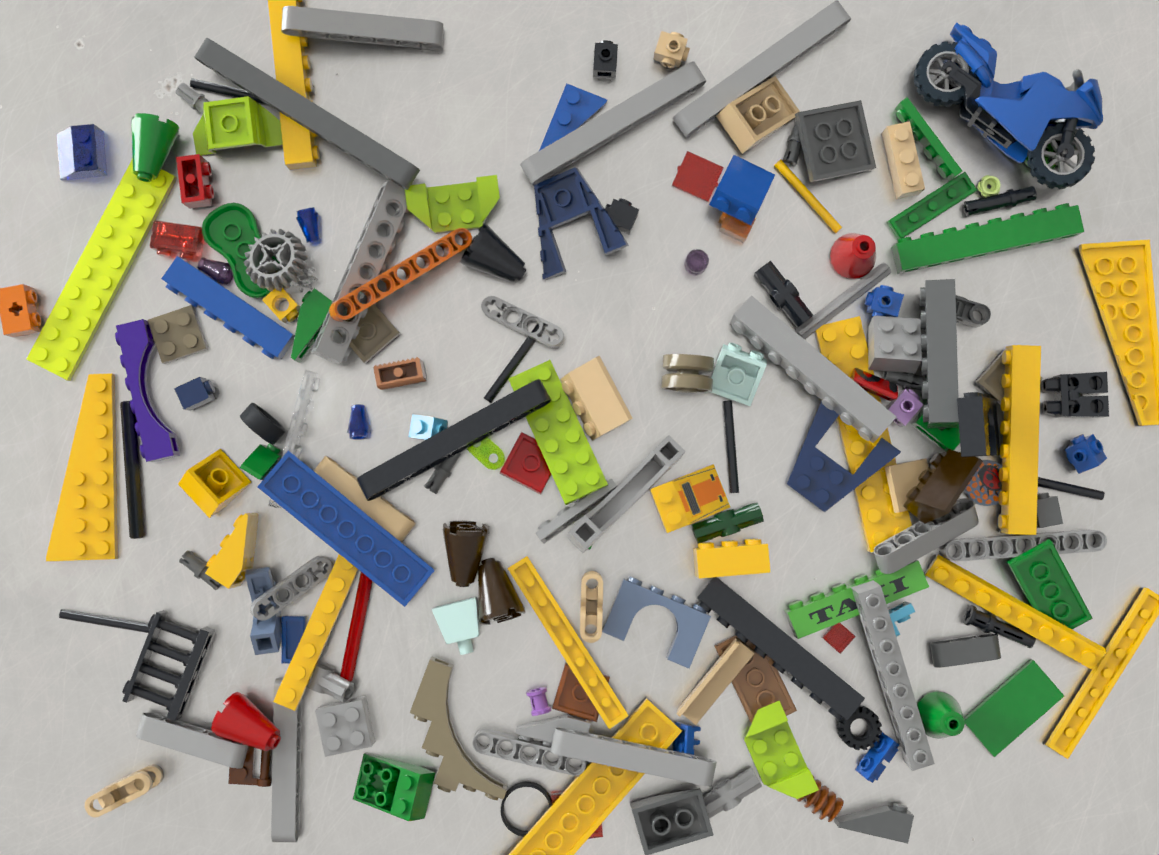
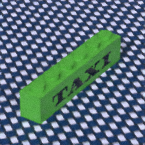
[784,560,929,639]

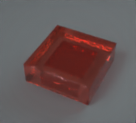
[821,623,856,654]

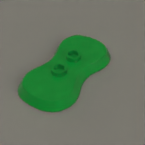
[202,202,280,298]

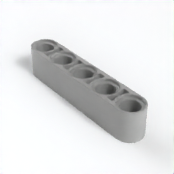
[874,498,979,574]
[136,713,249,768]
[472,729,586,776]

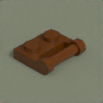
[228,746,272,787]

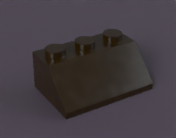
[903,449,983,524]

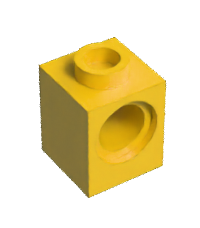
[262,287,300,323]

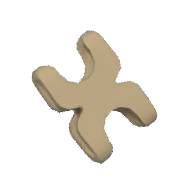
[580,571,603,643]
[85,764,163,818]

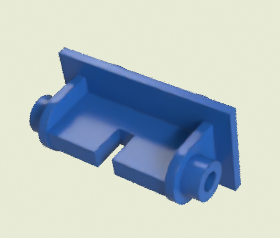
[855,732,900,783]

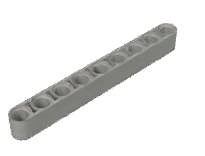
[672,0,851,137]
[520,61,707,185]

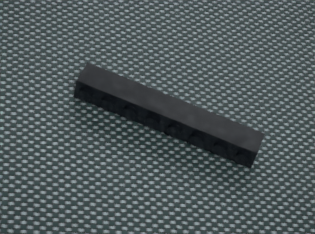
[697,577,865,721]

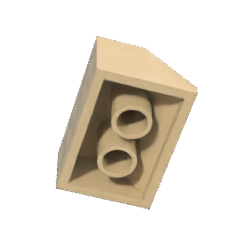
[560,356,633,441]

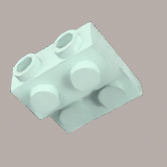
[711,342,767,406]

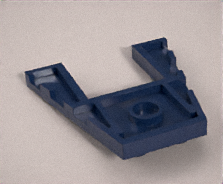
[534,167,629,280]
[787,401,901,512]

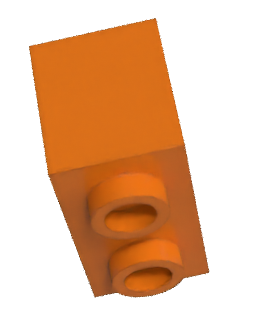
[0,284,41,337]

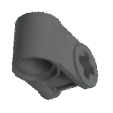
[956,295,991,328]

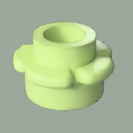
[977,175,1001,197]

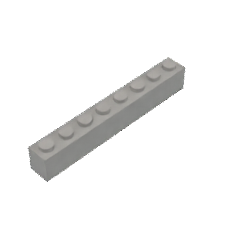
[730,295,896,443]

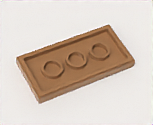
[714,635,797,724]

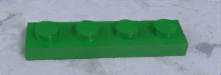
[895,97,962,181]

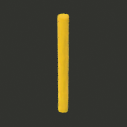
[774,159,842,234]

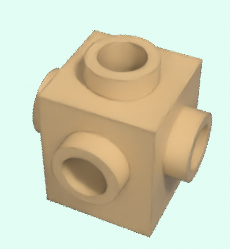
[653,31,690,68]

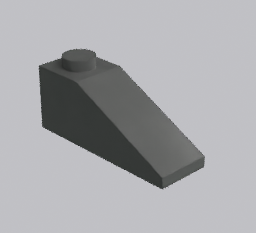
[834,803,914,844]

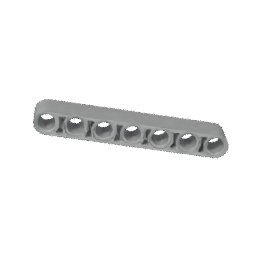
[281,6,443,50]
[939,530,1107,561]
[271,678,301,842]
[550,727,717,786]

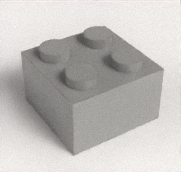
[868,316,922,373]
[315,696,376,757]

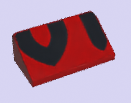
[850,368,898,401]

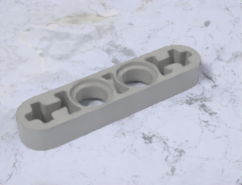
[481,296,565,348]
[250,556,332,621]

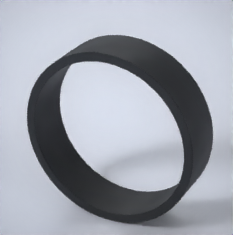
[501,781,552,837]

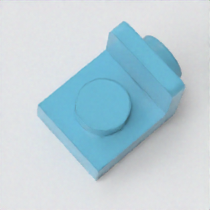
[888,601,915,637]

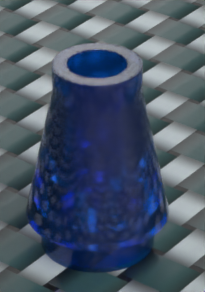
[296,207,320,243]
[347,404,370,440]

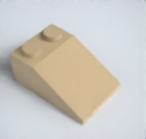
[716,76,800,154]

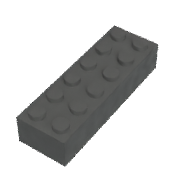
[920,279,959,428]

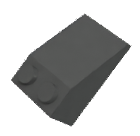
[630,788,714,855]

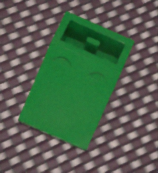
[353,753,436,821]

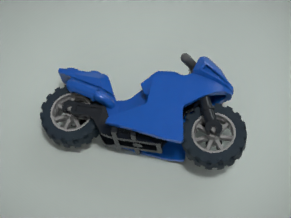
[914,22,1103,189]

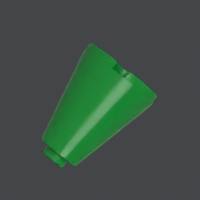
[131,113,180,182]
[917,691,965,739]

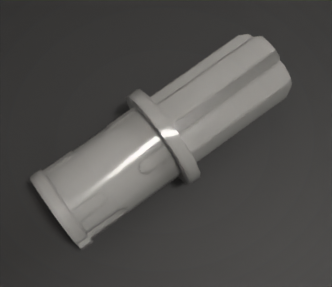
[175,83,209,113]

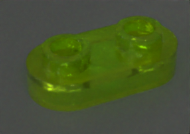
[467,438,505,470]

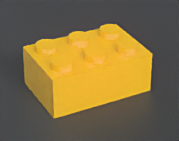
[693,538,771,579]

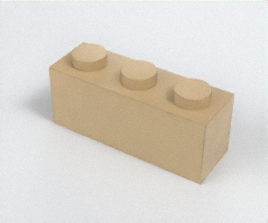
[881,121,925,200]

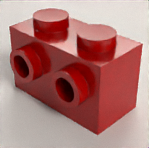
[176,154,214,209]

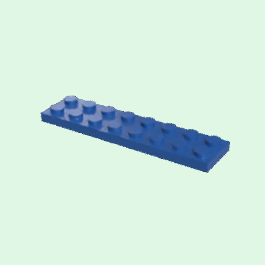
[257,450,435,607]

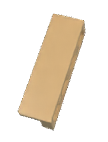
[676,637,755,725]

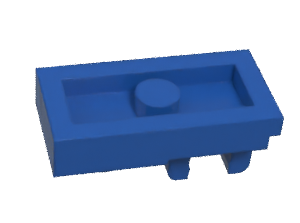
[673,722,701,755]

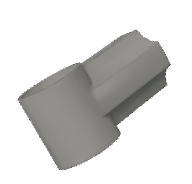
[307,663,355,702]

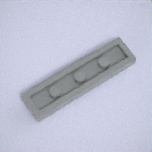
[536,479,617,544]

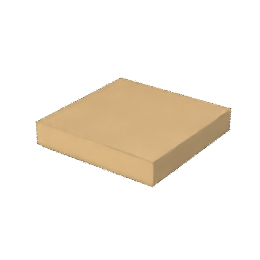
[885,458,929,513]

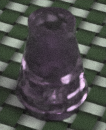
[197,257,233,285]

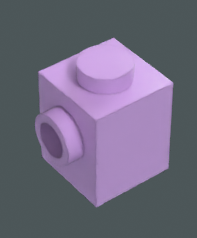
[886,389,923,427]

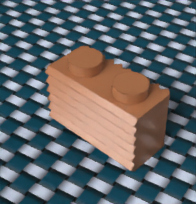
[373,357,426,390]

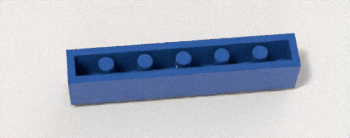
[161,256,295,359]

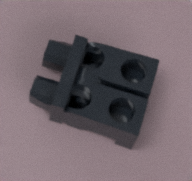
[1042,372,1109,418]

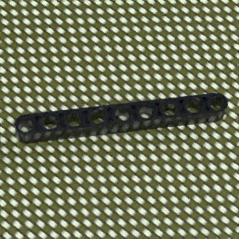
[356,379,551,501]

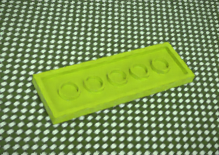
[508,360,608,505]

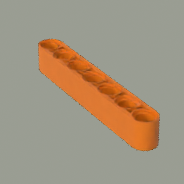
[329,228,472,322]

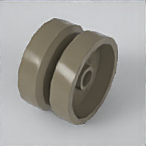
[661,354,714,393]

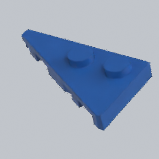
[539,83,607,151]

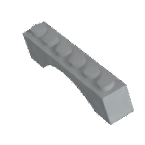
[567,435,686,553]

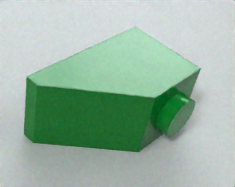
[240,443,283,480]

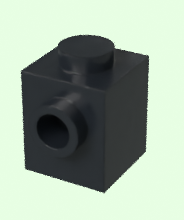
[593,40,618,78]
[605,198,639,235]

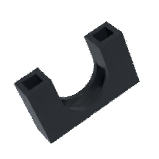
[957,392,1000,457]

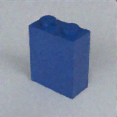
[709,155,775,225]

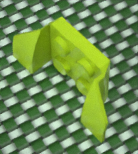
[192,96,283,156]
[405,175,500,234]
[744,701,819,799]

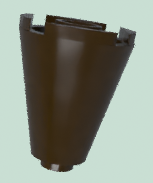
[442,521,489,587]
[478,558,526,625]

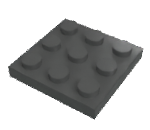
[795,100,876,182]

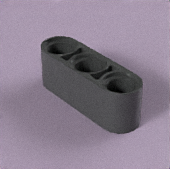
[930,634,1001,668]

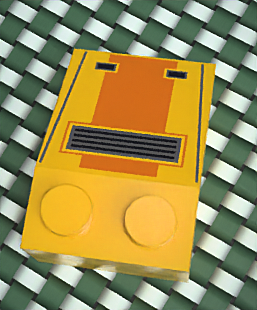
[649,464,730,533]

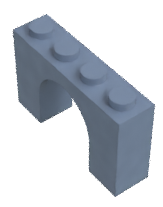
[602,576,711,668]

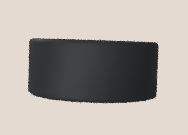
[240,403,286,445]

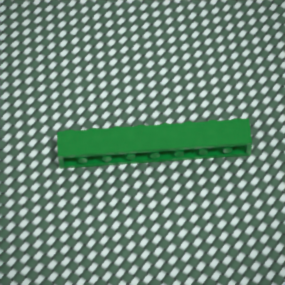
[891,203,1084,274]

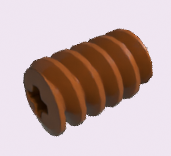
[797,776,844,822]

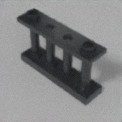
[122,610,215,721]

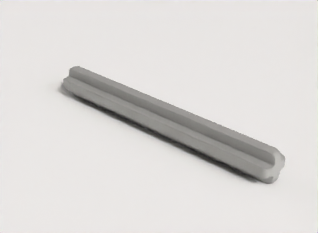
[795,263,891,340]

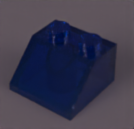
[56,124,107,181]

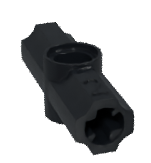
[754,261,813,328]

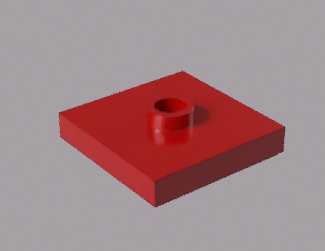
[500,432,552,495]

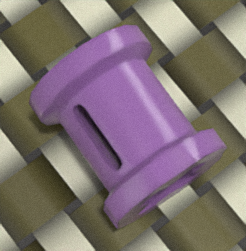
[526,687,551,716]

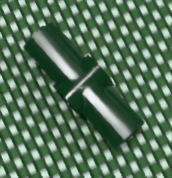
[691,503,764,543]

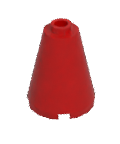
[830,233,876,279]
[211,692,281,751]

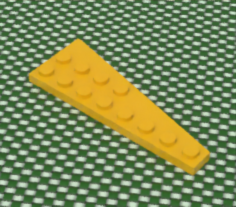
[1079,240,1159,426]
[46,373,118,561]

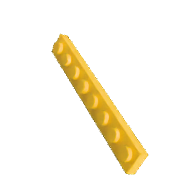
[273,554,358,711]
[925,554,1106,670]
[507,556,629,729]
[1045,587,1159,759]

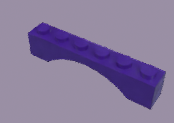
[115,319,180,462]

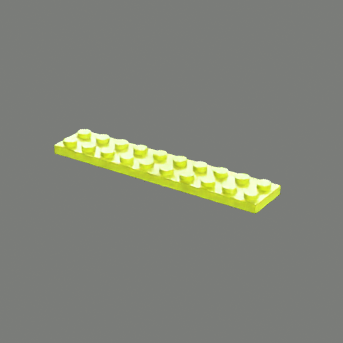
[26,158,177,381]

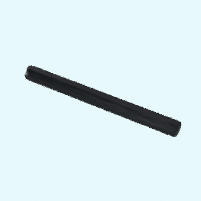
[120,401,144,539]

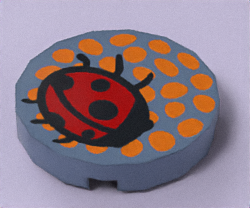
[964,460,1002,506]

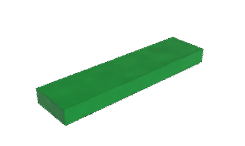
[887,172,978,239]

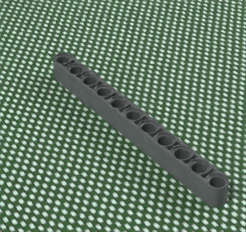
[194,37,420,190]

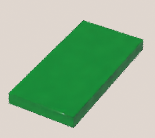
[1007,539,1093,629]
[964,659,1064,757]

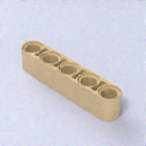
[314,456,416,542]

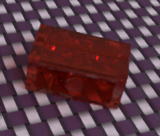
[150,220,204,260]

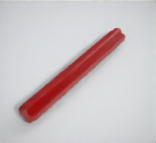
[340,572,372,682]

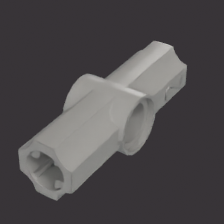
[703,768,762,819]

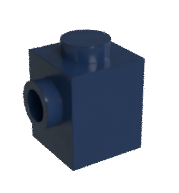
[174,377,215,411]

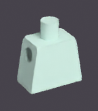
[432,597,480,655]

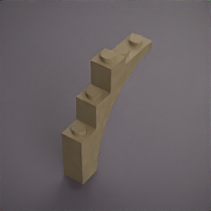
[410,657,508,800]

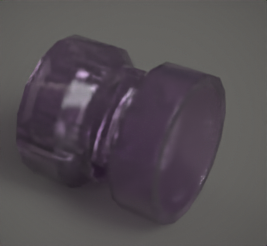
[684,249,709,276]

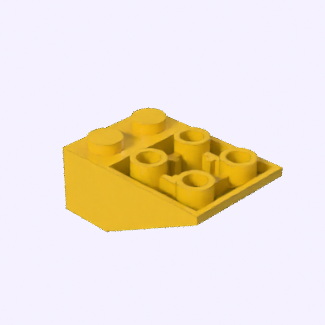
[205,512,259,589]

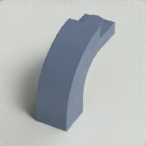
[245,567,282,655]

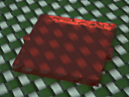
[672,151,724,202]

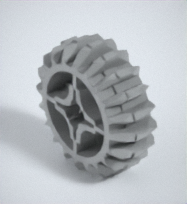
[244,229,308,292]

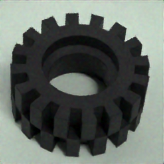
[836,706,882,750]

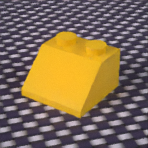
[178,449,251,518]

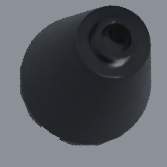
[460,223,526,282]

